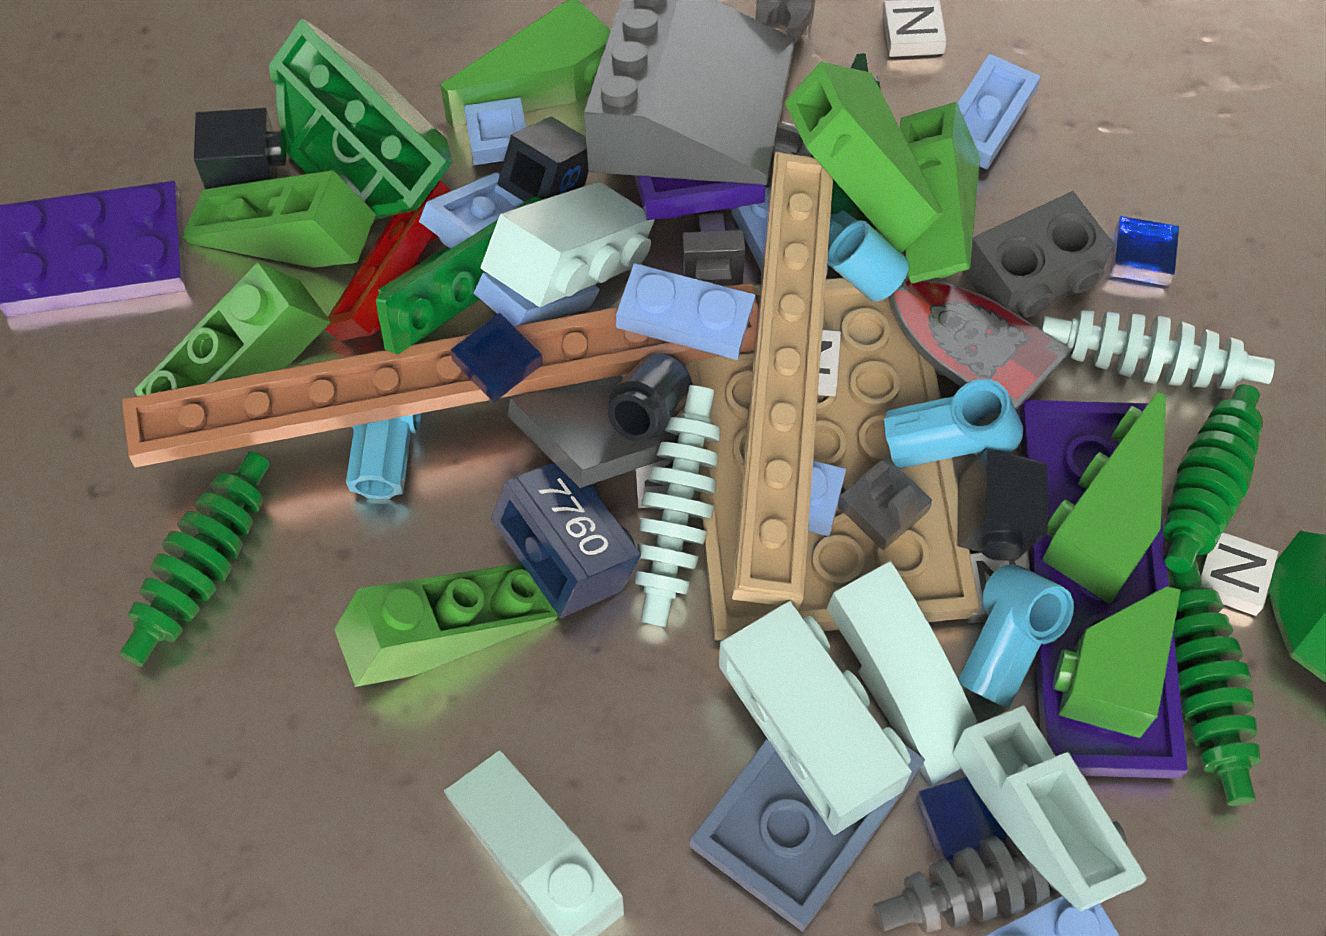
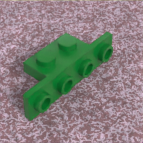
[376,197,544,354]

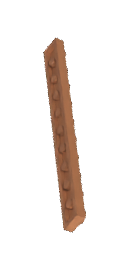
[122,283,758,468]

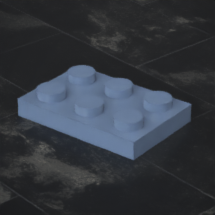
[689,729,925,932]

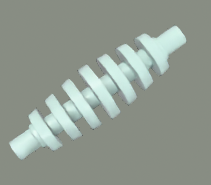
[1041,310,1275,389]
[635,385,720,627]

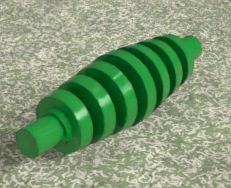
[1163,384,1263,574]
[119,451,271,666]
[1171,561,1261,806]

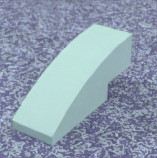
[826,561,978,788]
[953,706,1147,912]

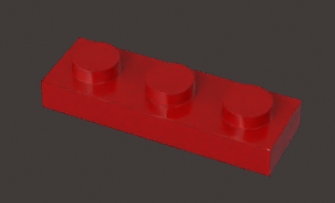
[325,180,451,341]

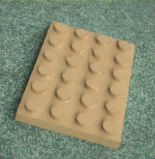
[683,273,980,640]

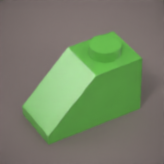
[1053,586,1181,738]

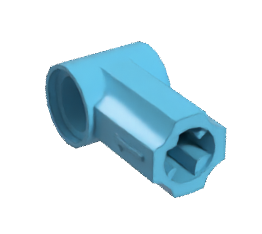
[827,211,909,302]
[884,379,1023,468]
[346,413,421,500]
[958,564,1074,708]

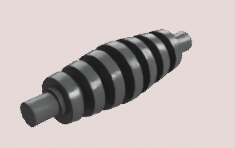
[873,821,1127,933]

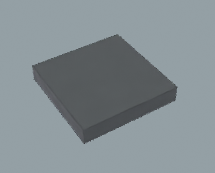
[508,375,679,488]

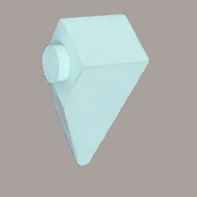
[444,750,624,936]

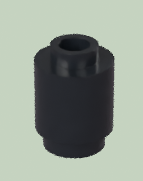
[608,353,693,441]

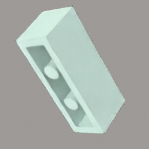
[480,181,655,307]
[718,601,912,835]

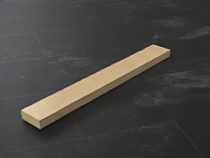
[732,152,833,609]

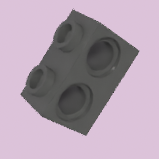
[963,191,1114,318]

